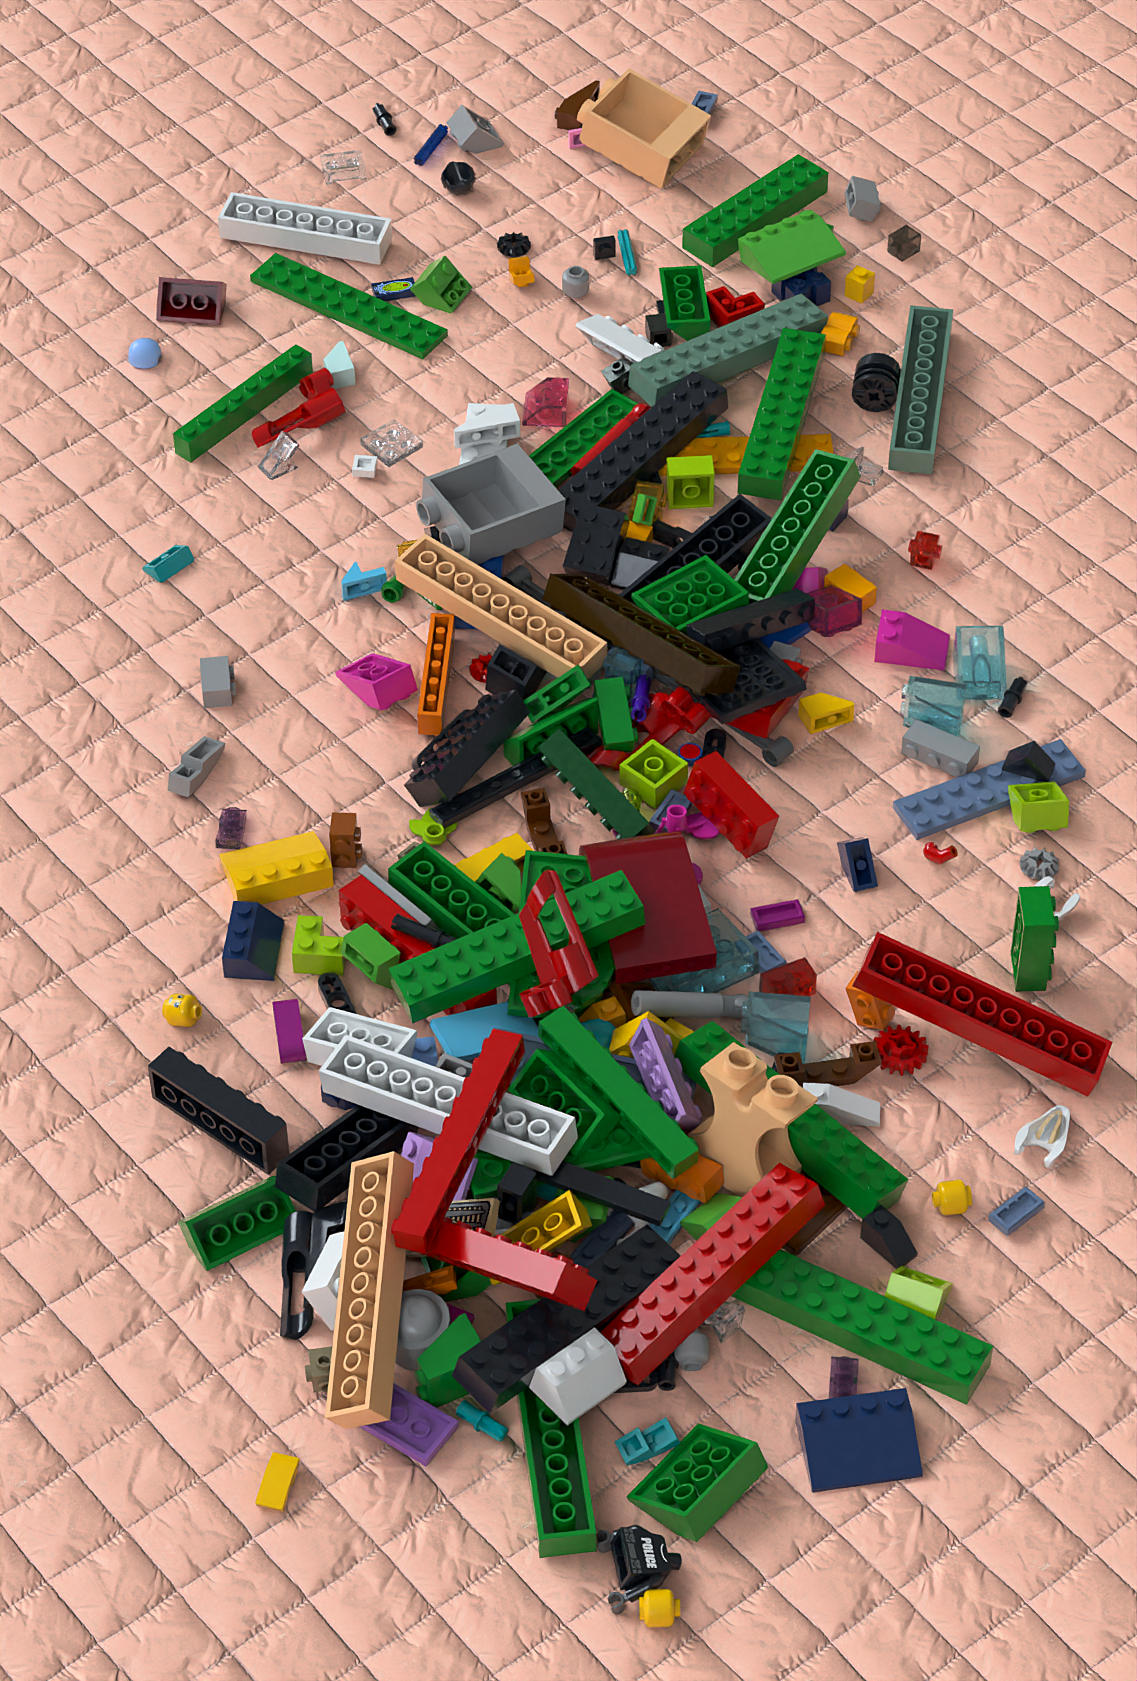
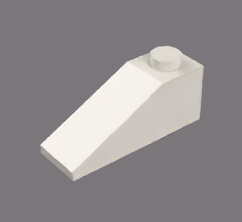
[454,403,520,449]
[803,1083,880,1127]

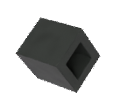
[645,313,671,347]

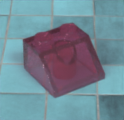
[522,377,569,427]
[806,585,862,637]

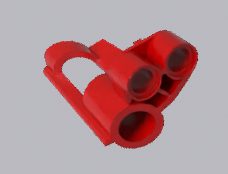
[252,367,346,448]

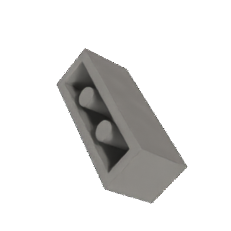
[901,719,980,777]

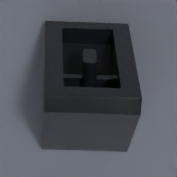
[1002,740,1056,782]

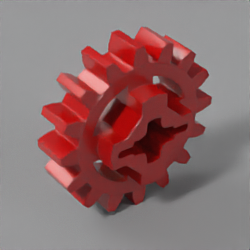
[874,1025,929,1076]

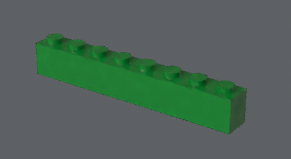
[173,344,313,463]
[538,1006,699,1179]

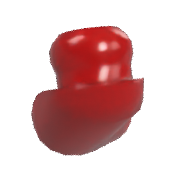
[923,842,958,864]

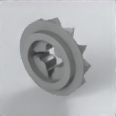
[1020,847,1059,880]

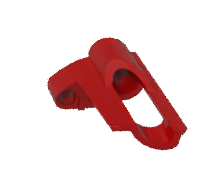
[586,687,711,771]
[519,870,599,1018]

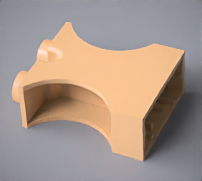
[687,1042,818,1197]

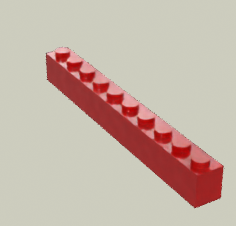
[391,1028,525,1254]

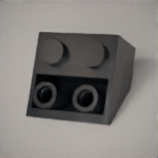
[485,644,547,701]

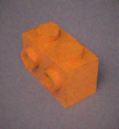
[845,971,895,1030]

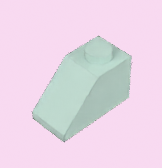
[323,341,355,389]

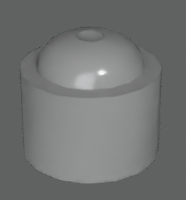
[395,1289,452,1371]

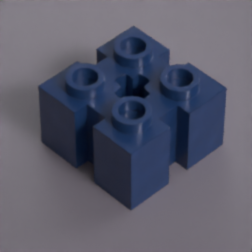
[771,267,831,306]

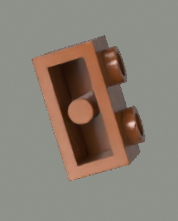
[329,812,362,868]

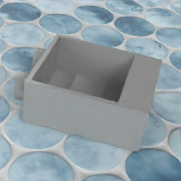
[416,444,566,565]

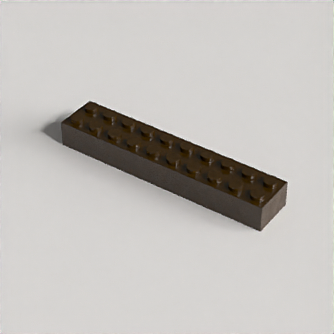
[542,574,741,696]

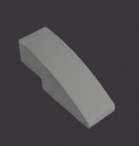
[168,736,226,798]

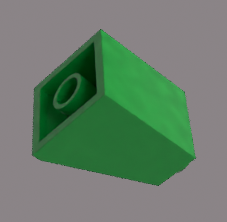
[414,1313,481,1408]

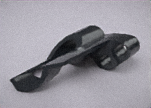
[280,1201,348,1340]

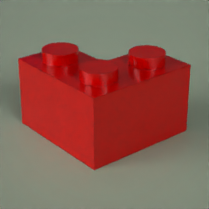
[706,286,765,328]

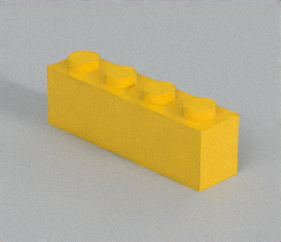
[455,833,533,882]

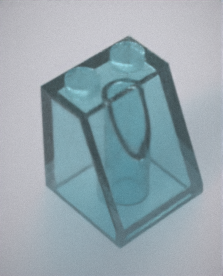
[953,626,1006,700]
[900,676,967,737]
[741,991,811,1064]

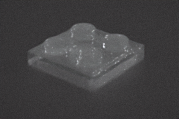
[360,419,423,467]

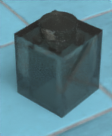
[887,225,921,262]

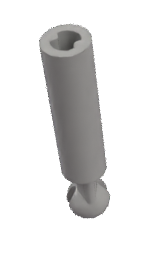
[631,990,754,1019]

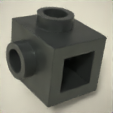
[601,357,633,394]

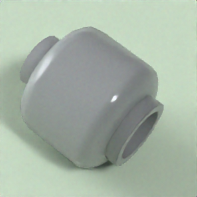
[562,266,589,298]
[674,1329,710,1371]

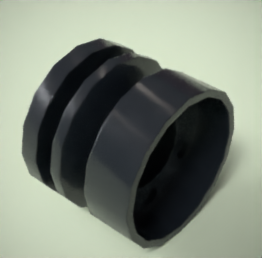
[851,353,901,412]

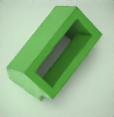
[632,493,658,526]

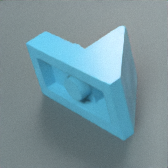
[341,562,387,601]

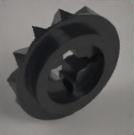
[497,231,531,257]

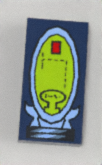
[371,277,416,301]

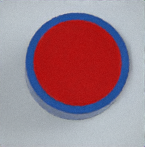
[678,743,702,766]

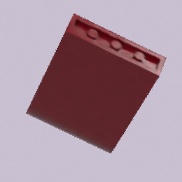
[579,830,717,984]

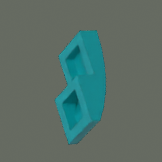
[614,1417,681,1466]

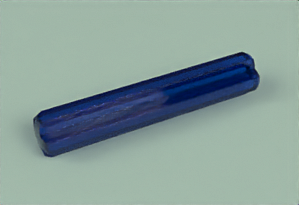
[414,124,448,166]

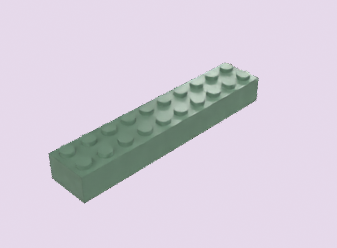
[628,294,828,407]
[888,305,953,474]

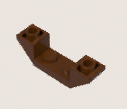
[521,788,567,854]
[774,1041,881,1088]

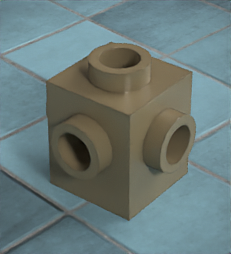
[305,1346,332,1393]

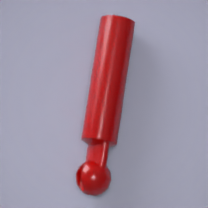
[571,403,650,477]

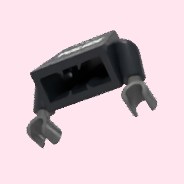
[596,1525,682,1614]

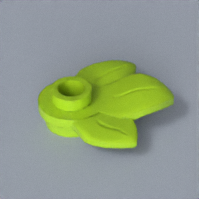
[409,808,458,845]

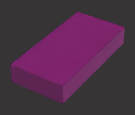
[750,899,805,932]

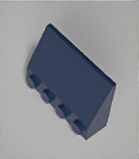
[795,1388,923,1493]

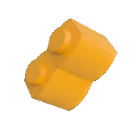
[821,311,860,356]

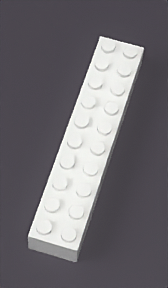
[319,1035,578,1176]

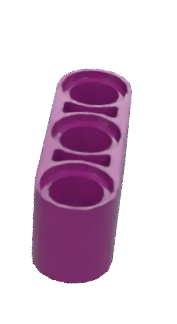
[272,998,306,1064]

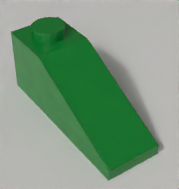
[523,664,591,724]

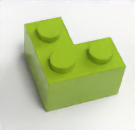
[292,915,346,976]

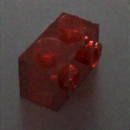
[759,957,817,1011]

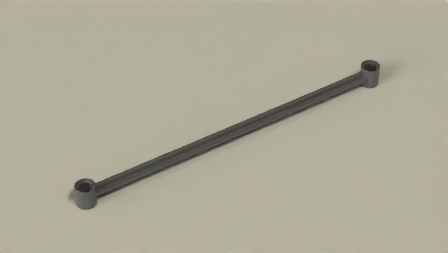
[502,565,794,767]

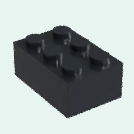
[563,503,630,585]

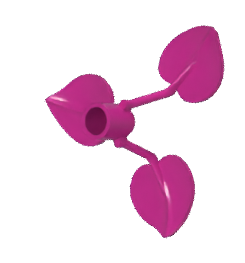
[612,805,720,885]

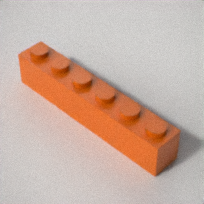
[417,613,455,735]

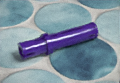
[631,675,652,722]

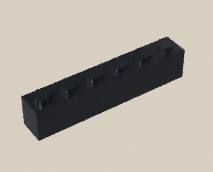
[687,588,815,652]

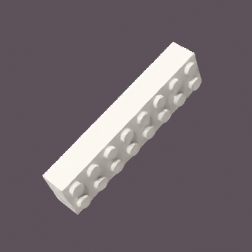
[218,192,392,265]

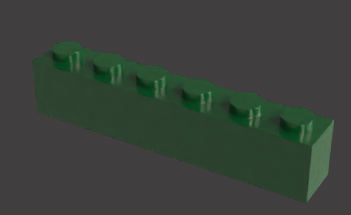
[538,729,656,839]

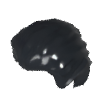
[441,161,476,195]

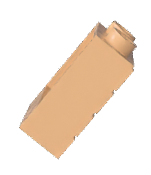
[577,68,711,189]

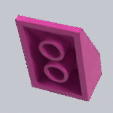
[874,609,950,671]
[335,653,418,710]

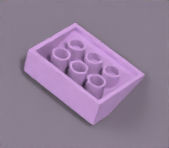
[629,1018,702,1132]

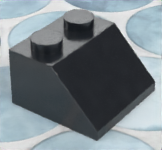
[611,537,670,590]

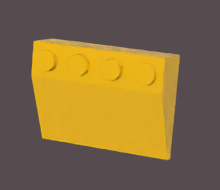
[219,831,334,905]

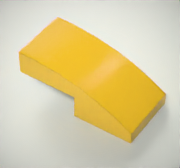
[255,1452,301,1512]

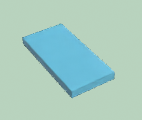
[429,1002,538,1061]

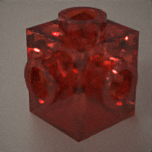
[908,531,943,570]

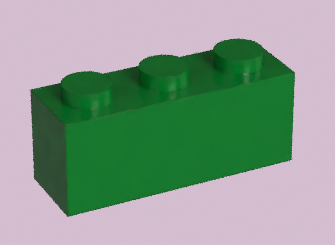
[594,677,638,752]

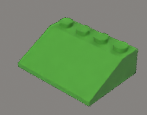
[738,210,846,284]

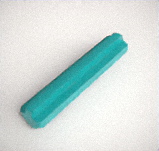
[618,229,637,276]

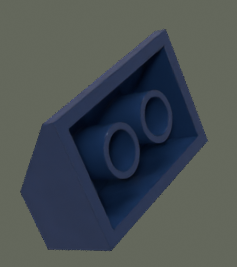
[222,901,285,981]

